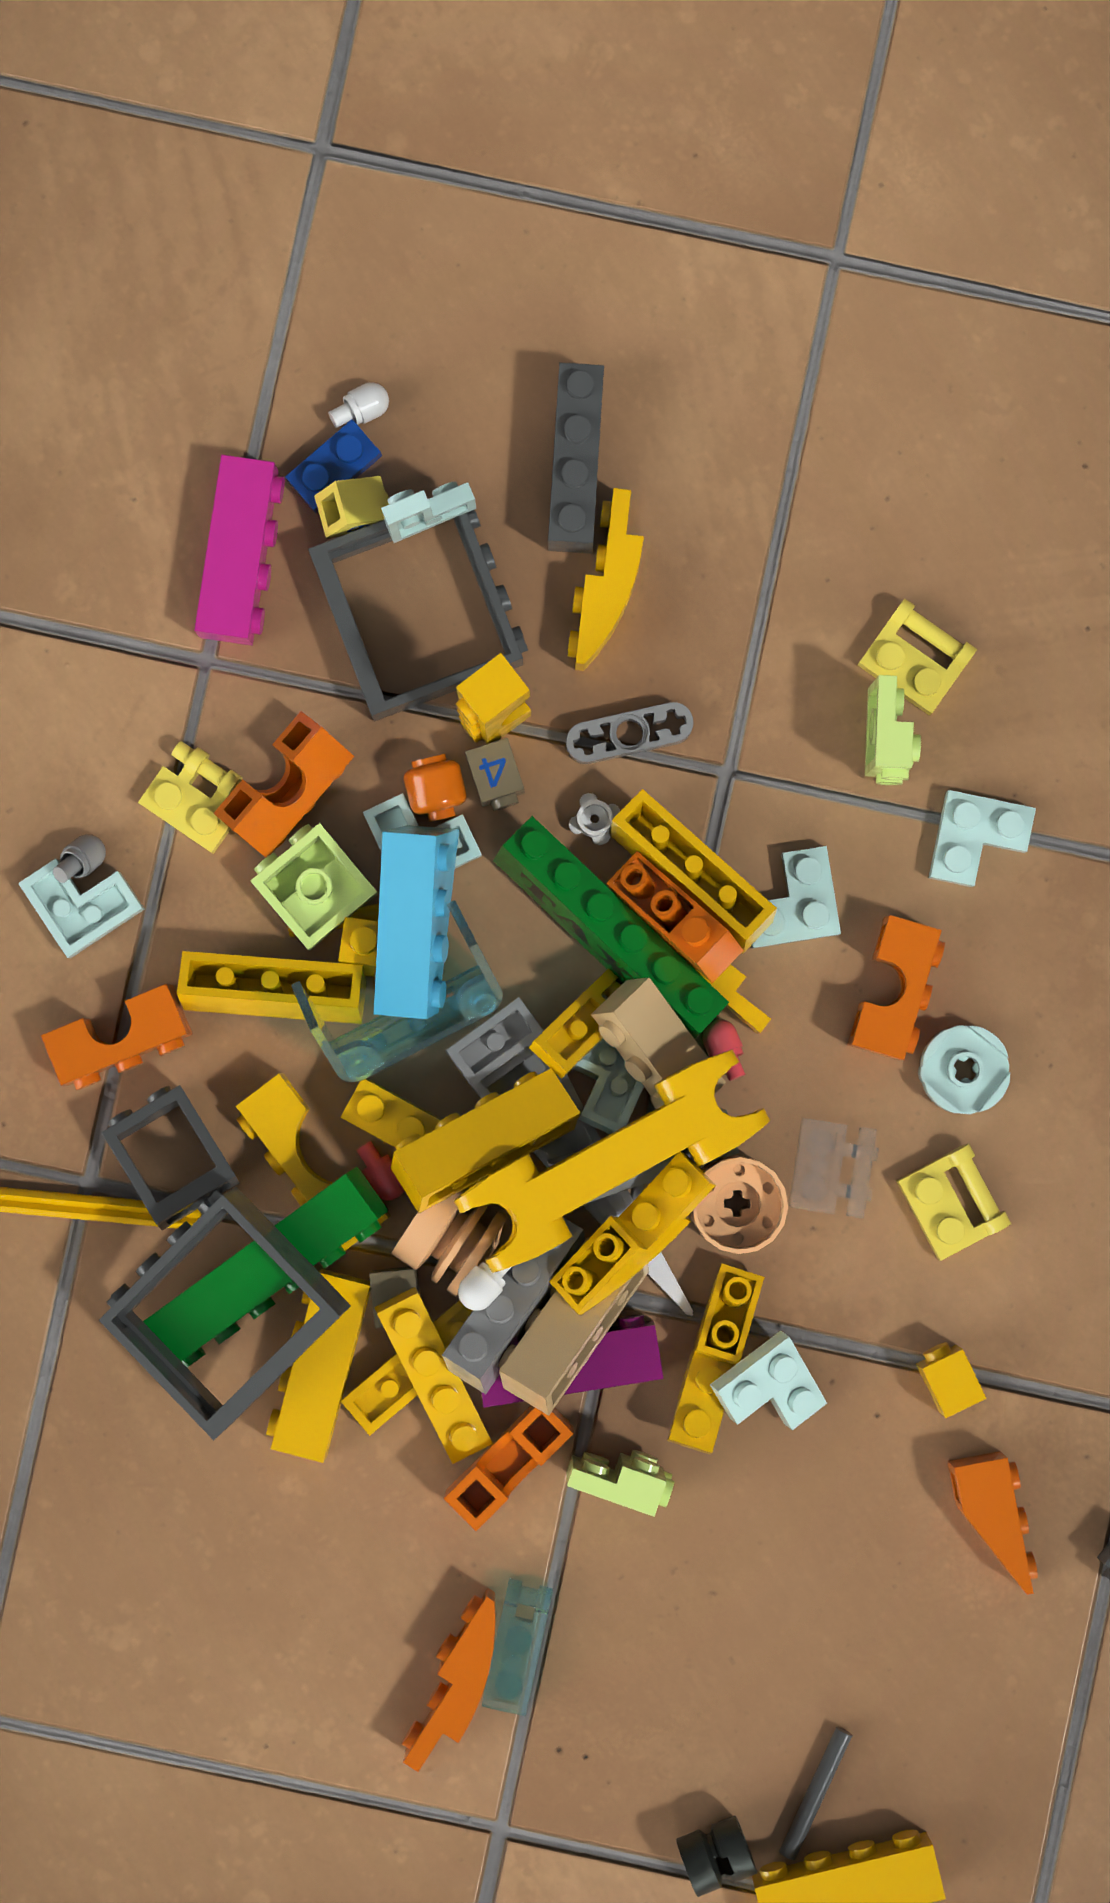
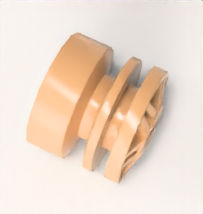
[690,1155,788,1254]
[391,1188,508,1297]

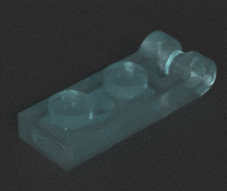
[481,1578,553,1716]

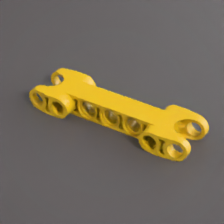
[454,1049,770,1273]

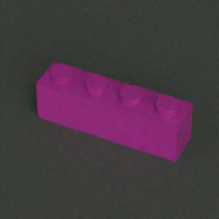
[481,1315,664,1408]

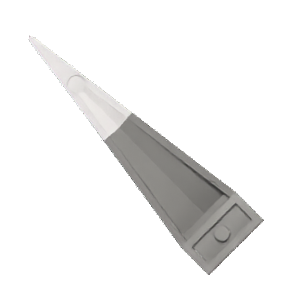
[446,997,693,1316]

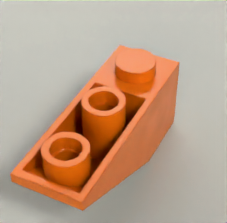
[606,851,744,983]
[947,1451,1038,1595]

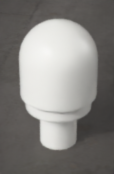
[328,382,389,428]
[458,1262,512,1311]

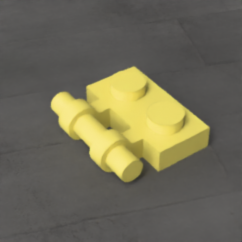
[138,741,243,854]

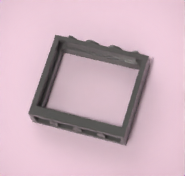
[308,510,528,722]
[99,1187,351,1441]

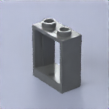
[101,1085,240,1231]

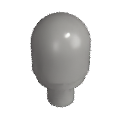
[53,834,106,883]

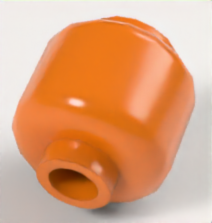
[404,754,467,822]

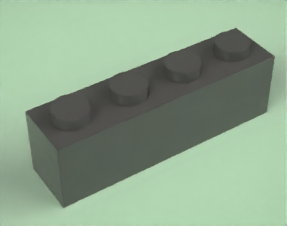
[548,362,604,554]

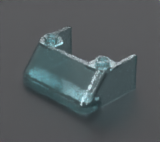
[291,900,503,1082]

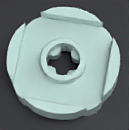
[918,1025,1010,1114]

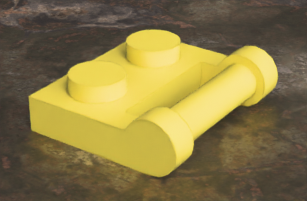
[858,598,977,716]
[896,1143,1011,1261]

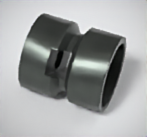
[676,1815,758,1897]

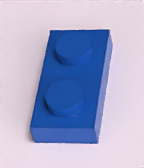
[285,419,382,514]

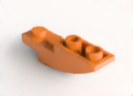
[401,1588,496,1772]

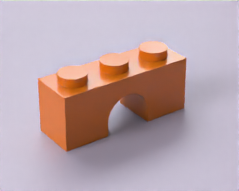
[214,711,354,858]
[847,915,945,1060]
[40,984,193,1090]
[444,1405,574,1531]

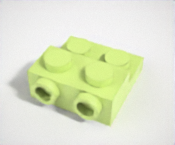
[865,675,921,785]
[251,823,378,951]
[566,1450,674,1517]

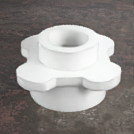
[569,793,620,845]

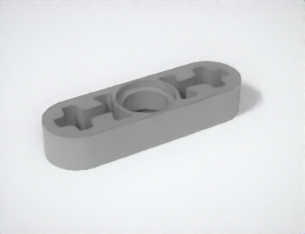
[566,702,693,764]

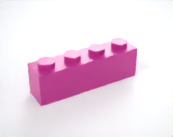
[194,454,285,646]

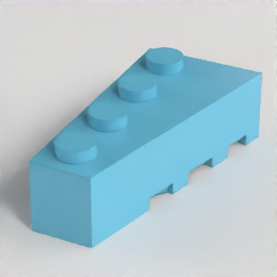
[374,825,459,1019]

